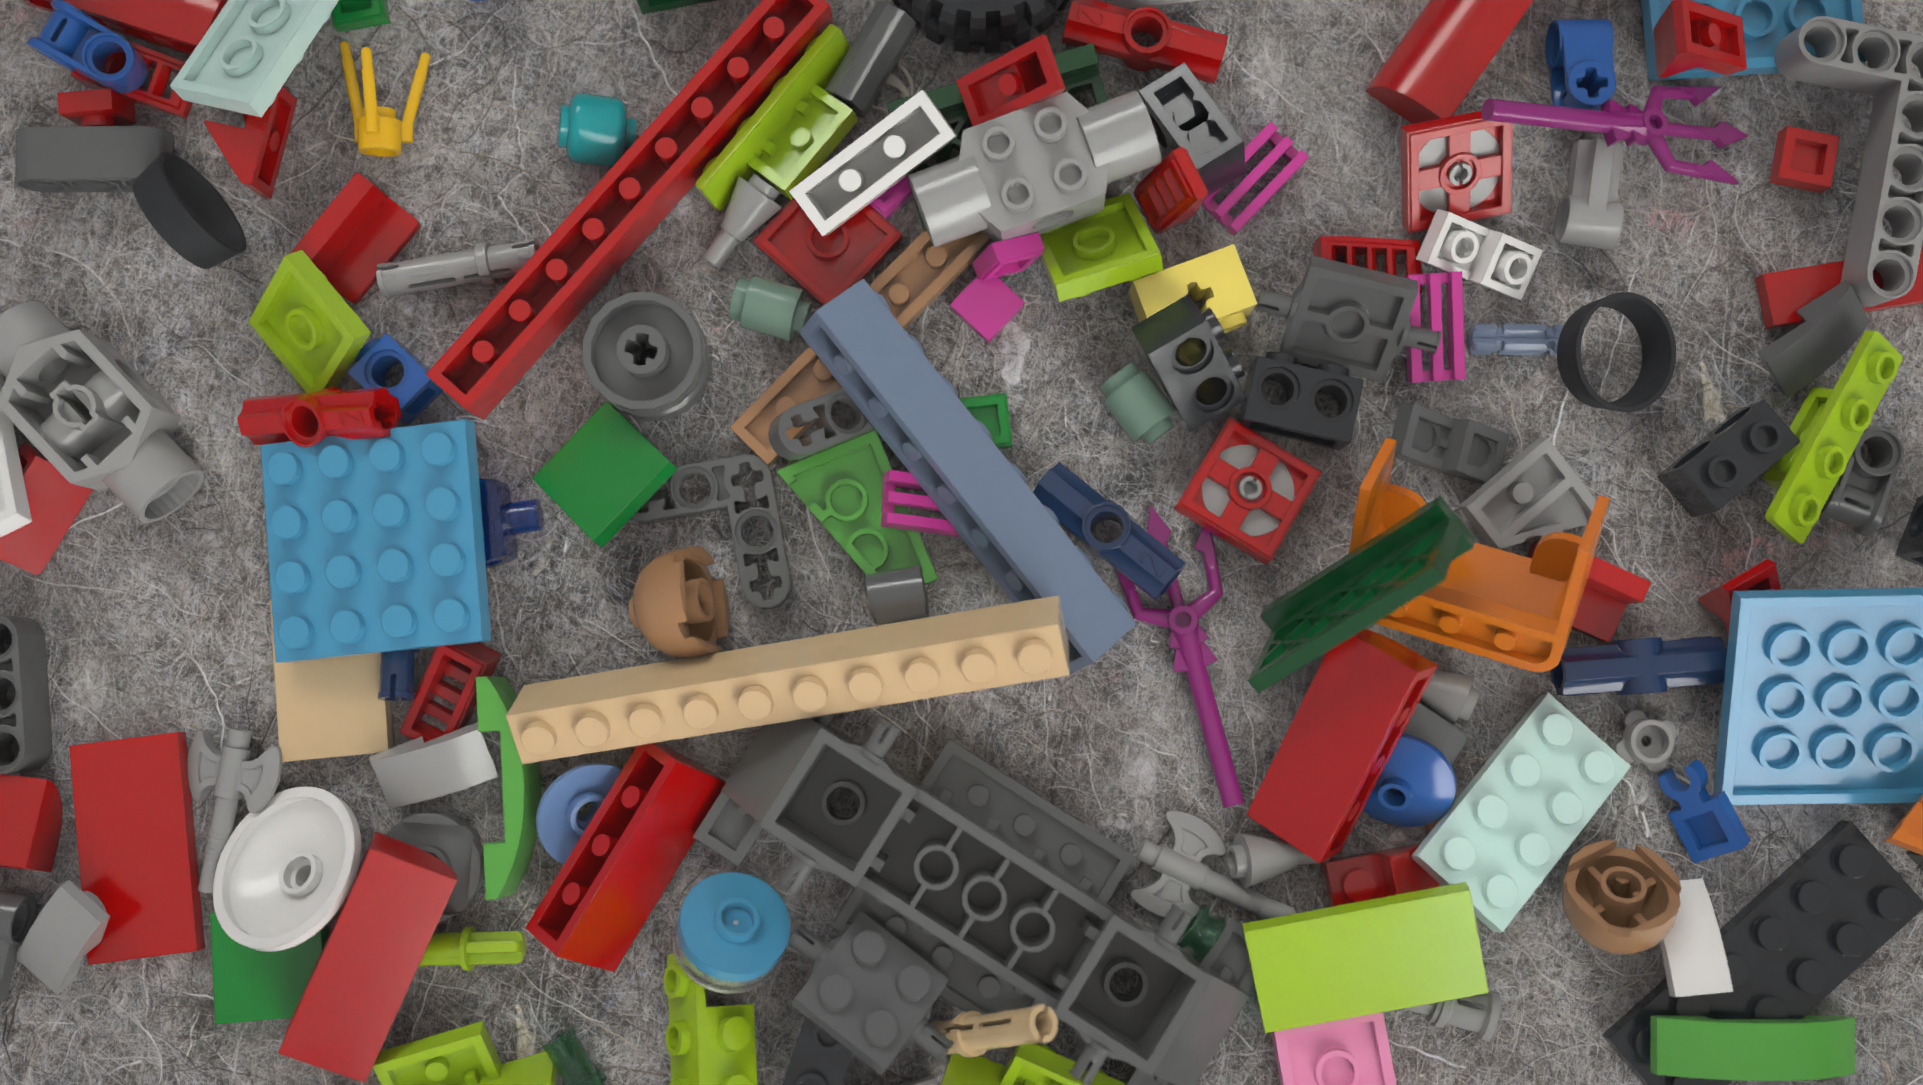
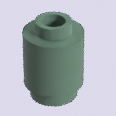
[729,276,812,341]
[1099,362,1177,445]

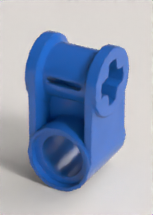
[26,0,147,93]
[1545,19,1616,110]

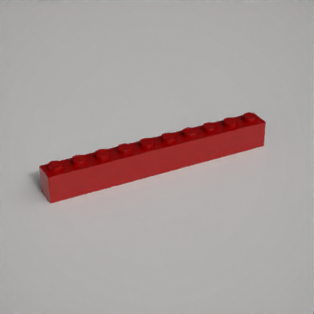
[426,0,833,420]

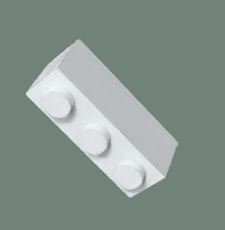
[789,90,958,236]

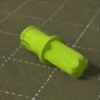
[418,926,527,971]

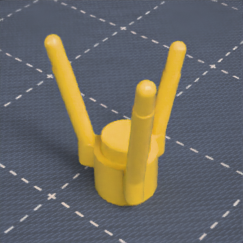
[339,41,431,157]

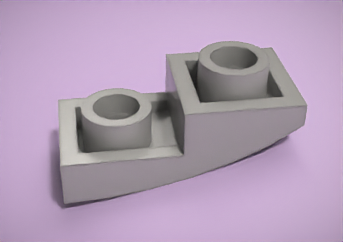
[369,722,499,808]
[17,880,110,995]

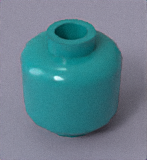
[558,93,637,167]

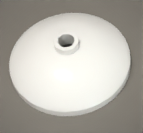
[213,786,361,951]

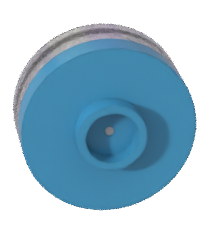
[672,872,791,994]

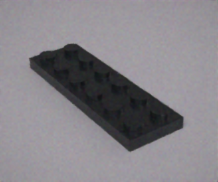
[1602,820,1923,1085]

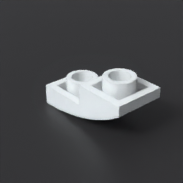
[1416,209,1543,300]
[1660,878,1733,997]

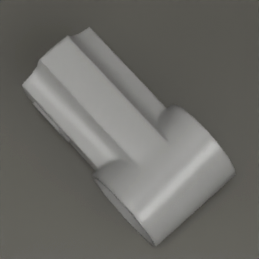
[1554,137,1624,250]

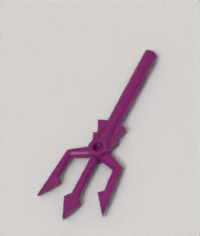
[1481,85,1749,185]
[1104,505,1245,808]

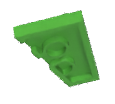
[776,430,938,585]

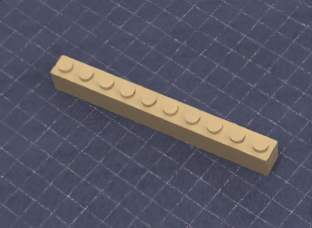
[506,595,1069,764]

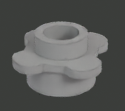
[1614,710,1677,772]

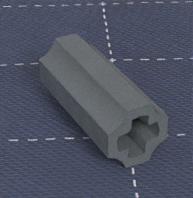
[825,1,917,118]

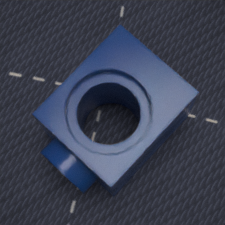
[348,333,444,424]

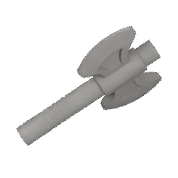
[187,728,282,894]
[1130,810,1294,919]

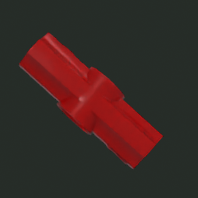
[1062,0,1228,84]
[237,387,402,447]

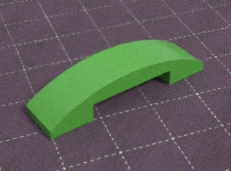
[476,676,541,900]
[1650,1015,1855,1081]

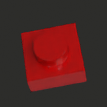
[57,88,136,126]
[1769,126,1840,193]

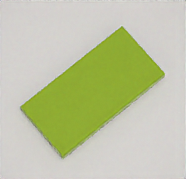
[1242,882,1489,1033]

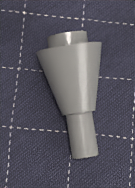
[703,174,783,268]
[1420,670,1481,725]
[1226,833,1330,889]

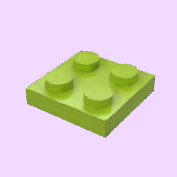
[1039,193,1163,302]
[248,250,371,393]

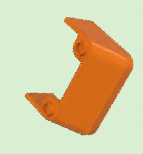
[1349,438,1610,672]

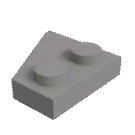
[1458,438,1610,549]

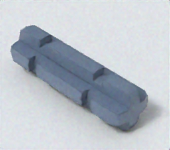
[1468,324,1564,355]

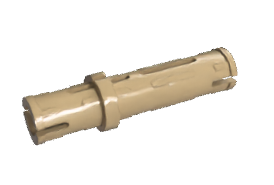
[929,1004,1058,1058]

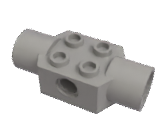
[908,91,1161,248]
[0,301,204,523]

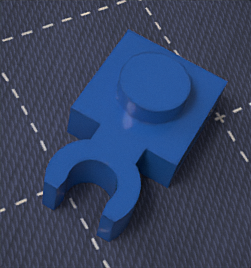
[1658,759,1751,863]

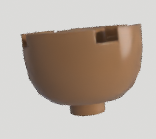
[629,546,729,657]
[1562,840,1681,955]

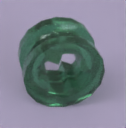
[1176,904,1227,961]

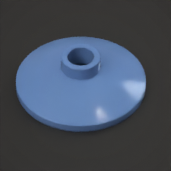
[536,762,622,865]

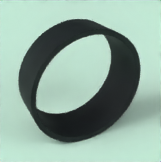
[133,152,247,269]
[1557,292,1676,412]

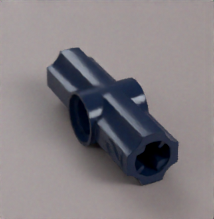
[1033,462,1186,601]
[1550,636,1727,696]

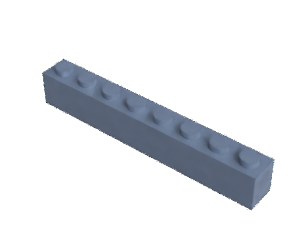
[799,278,1137,674]

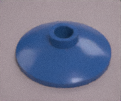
[1363,733,1457,827]

